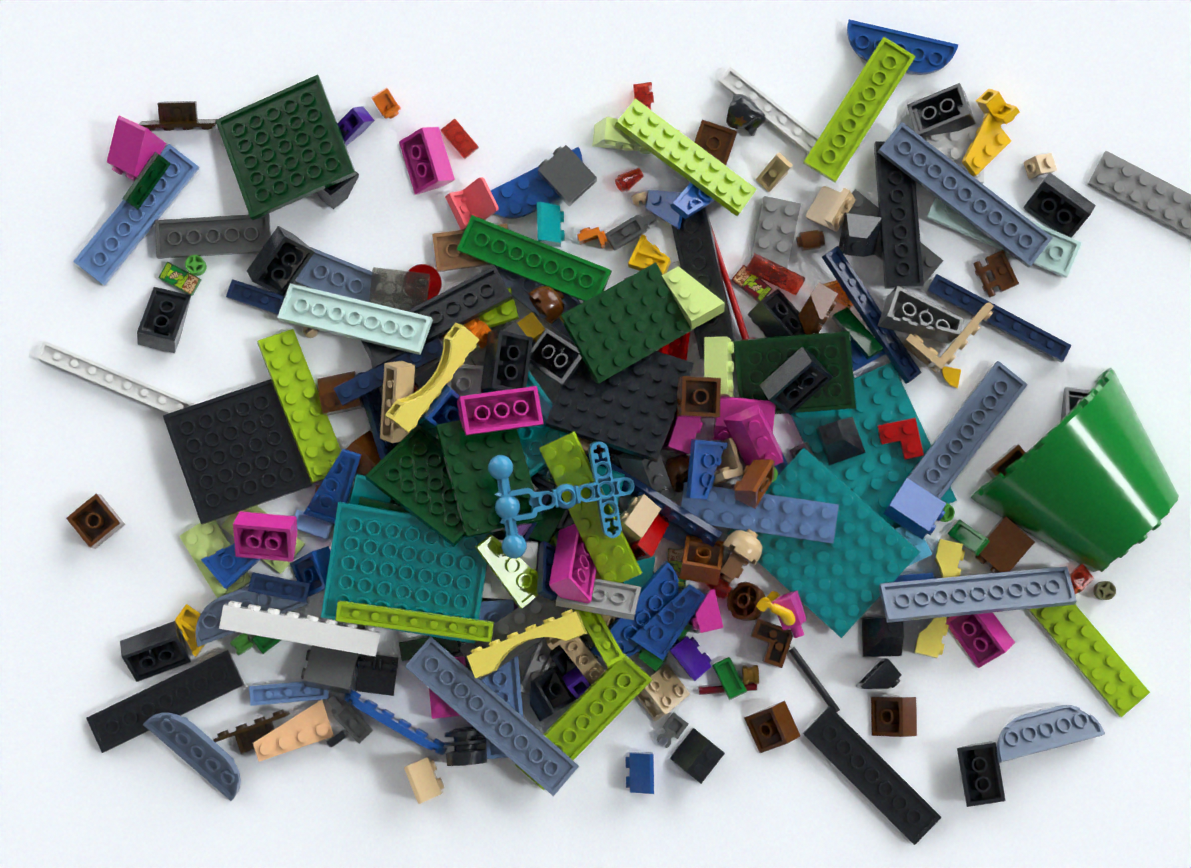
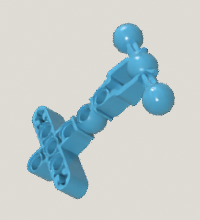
[488,442,634,559]

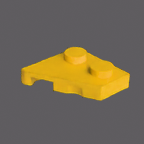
[628,234,671,274]
[175,604,206,657]

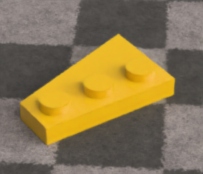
[961,112,1011,177]

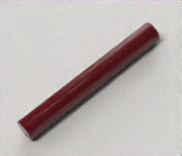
[699,683,757,695]

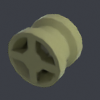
[1093,581,1116,600]

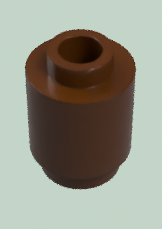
[796,230,825,251]

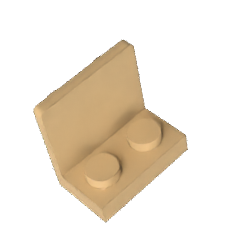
[712,438,743,486]
[636,664,690,721]

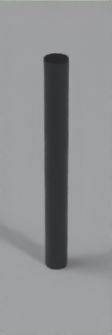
[788,647,840,712]

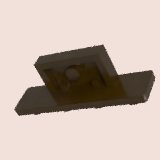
[139,101,217,131]
[213,709,290,754]

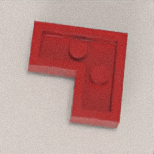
[877,418,924,460]

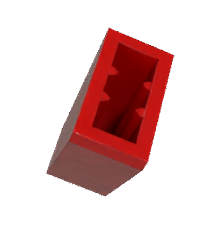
[629,513,669,561]

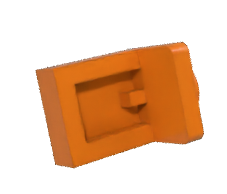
[371,87,401,119]
[577,227,607,249]
[464,318,491,349]

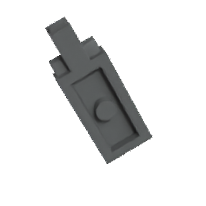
[605,212,656,251]
[327,695,373,744]

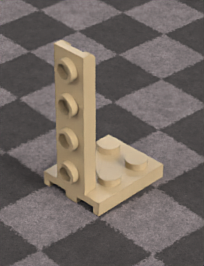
[902,303,994,373]
[545,637,606,685]

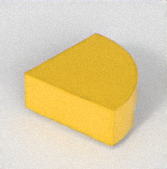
[941,366,961,389]

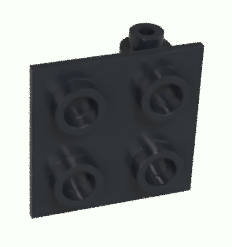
[355,654,399,696]

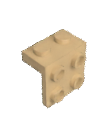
[806,186,856,232]

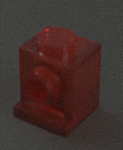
[633,82,654,110]

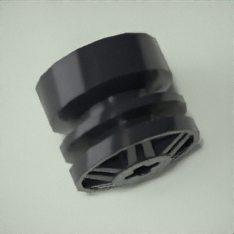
[444,727,487,766]

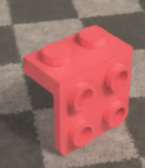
[445,177,498,230]

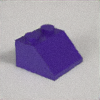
[670,636,712,681]

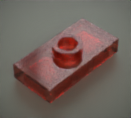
[440,118,479,160]

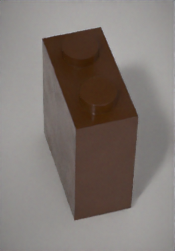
[974,517,1035,573]

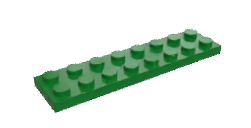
[457,215,612,302]

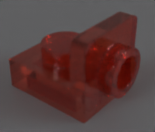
[1070,563,1094,594]

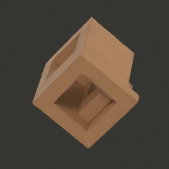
[720,552,749,583]

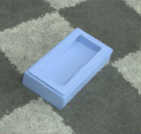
[294,509,333,540]

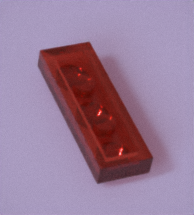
[745,253,805,296]

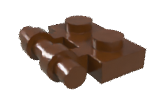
[973,250,1019,298]

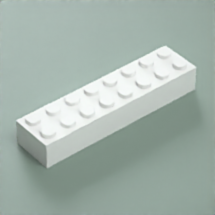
[219,601,380,657]

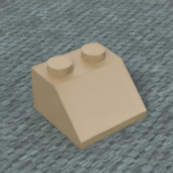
[620,494,661,544]
[404,756,445,804]

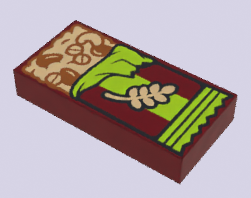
[731,265,773,303]

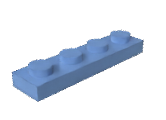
[249,681,329,706]

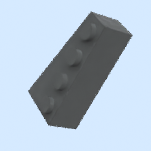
[878,286,964,344]

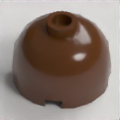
[528,286,564,325]
[665,455,690,493]
[727,582,765,622]

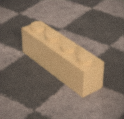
[380,361,415,443]

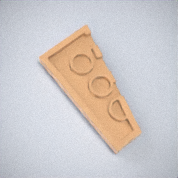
[253,700,334,762]

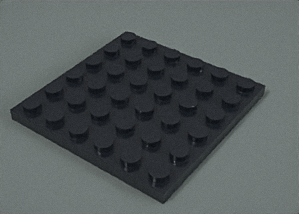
[546,351,694,463]
[163,379,312,525]

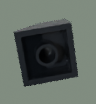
[670,728,725,784]

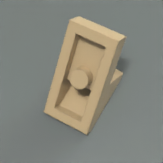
[755,152,793,192]

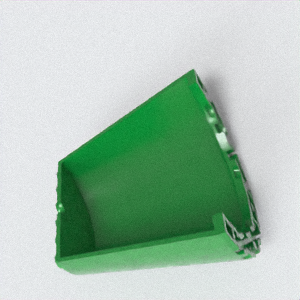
[971,367,1179,572]

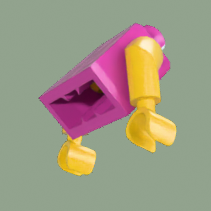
[756,590,806,638]

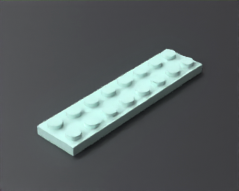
[926,197,1082,278]
[277,283,433,355]

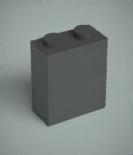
[538,145,597,207]
[301,645,359,694]

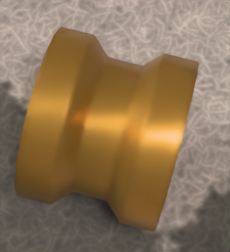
[742,665,759,685]

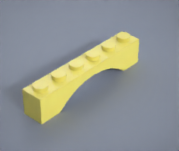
[385,323,479,432]
[914,539,965,659]
[467,609,587,678]

